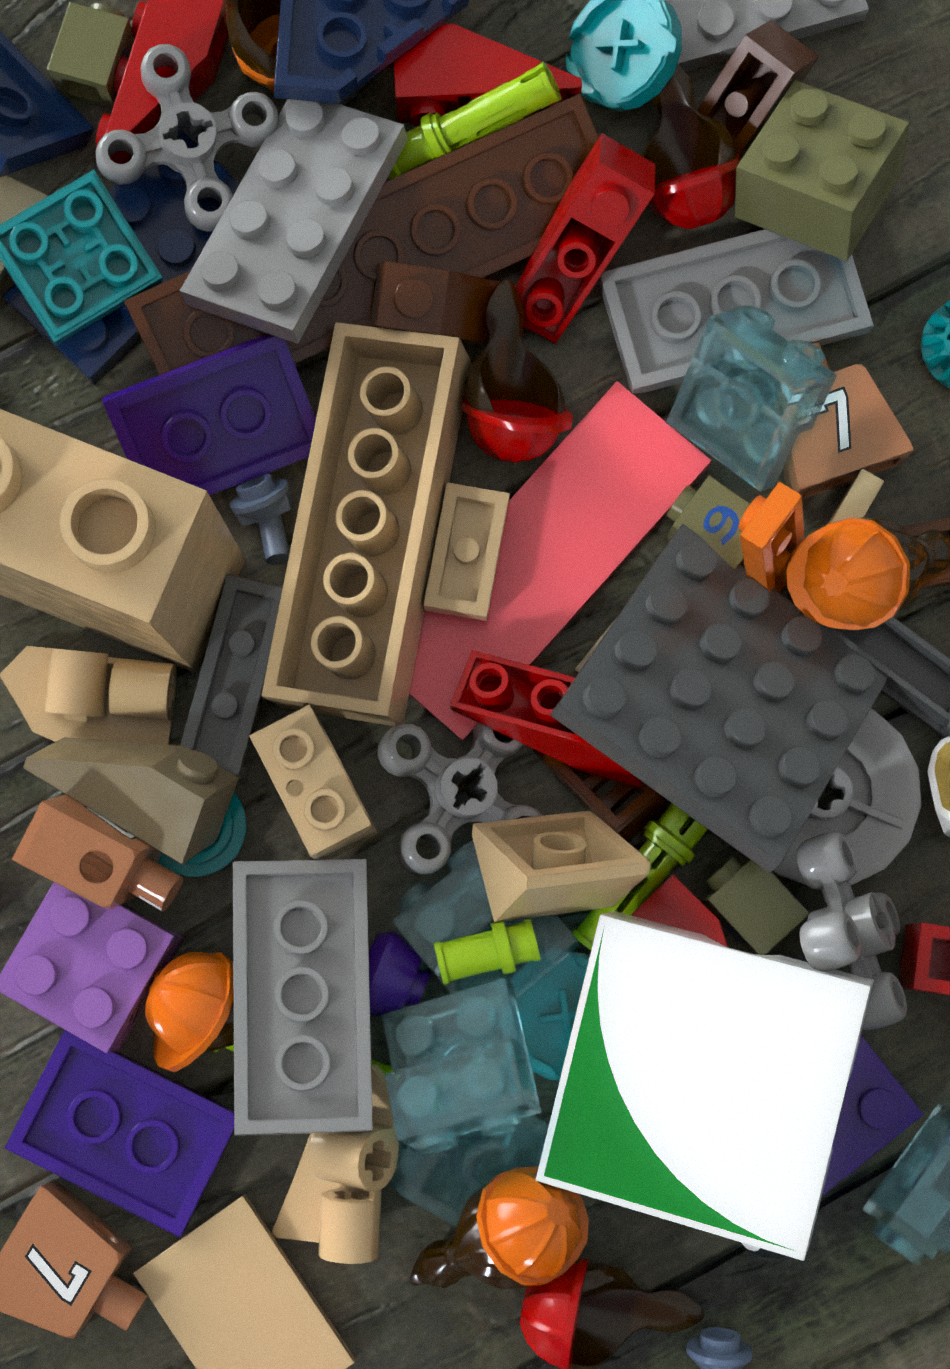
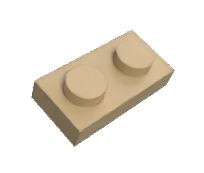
[423,482,510,621]

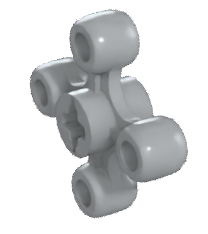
[95,44,279,232]
[378,722,543,875]
[796,832,907,1030]

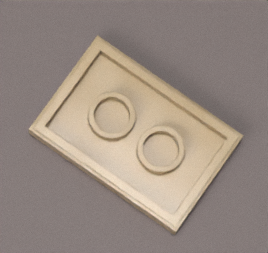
[133,1194,356,1369]

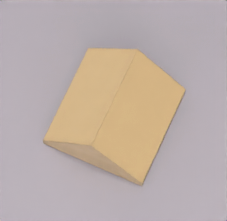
[472,810,650,923]

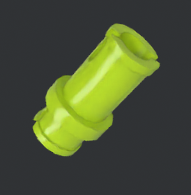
[434,919,541,984]

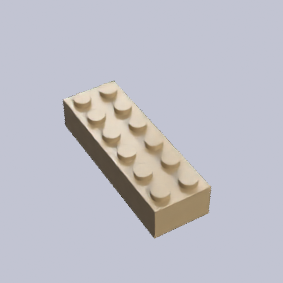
[261,322,472,726]

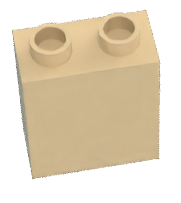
[0,409,246,673]

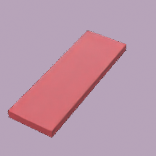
[409,381,712,743]

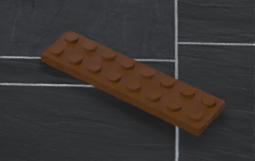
[124,94,599,375]

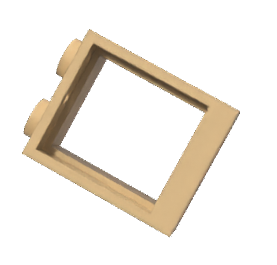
[249,704,379,860]

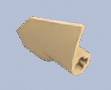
[0,646,177,745]
[272,1065,401,1264]

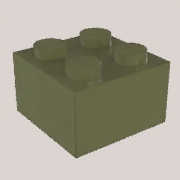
[735,80,909,261]

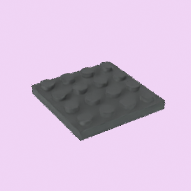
[550,524,889,873]

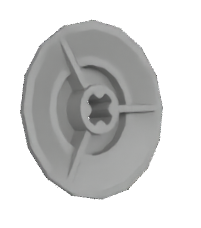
[773,709,921,886]

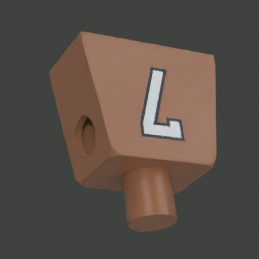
[771,343,914,500]
[12,794,183,912]
[0,1179,148,1339]

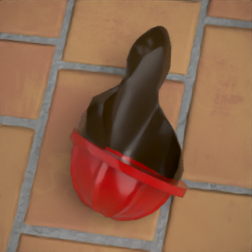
[641,63,742,229]
[461,280,573,463]
[520,1257,705,1369]

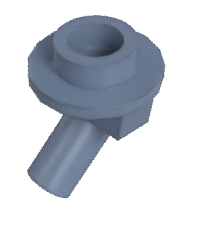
[230,473,293,565]
[686,1327,753,1369]

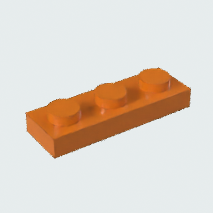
[738,481,805,594]

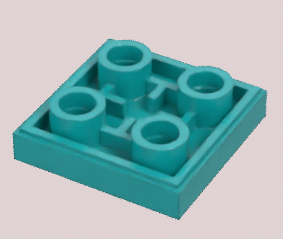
[0,170,163,346]

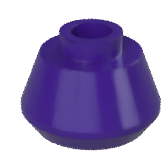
[368,931,430,1017]

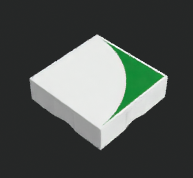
[536,911,874,1261]

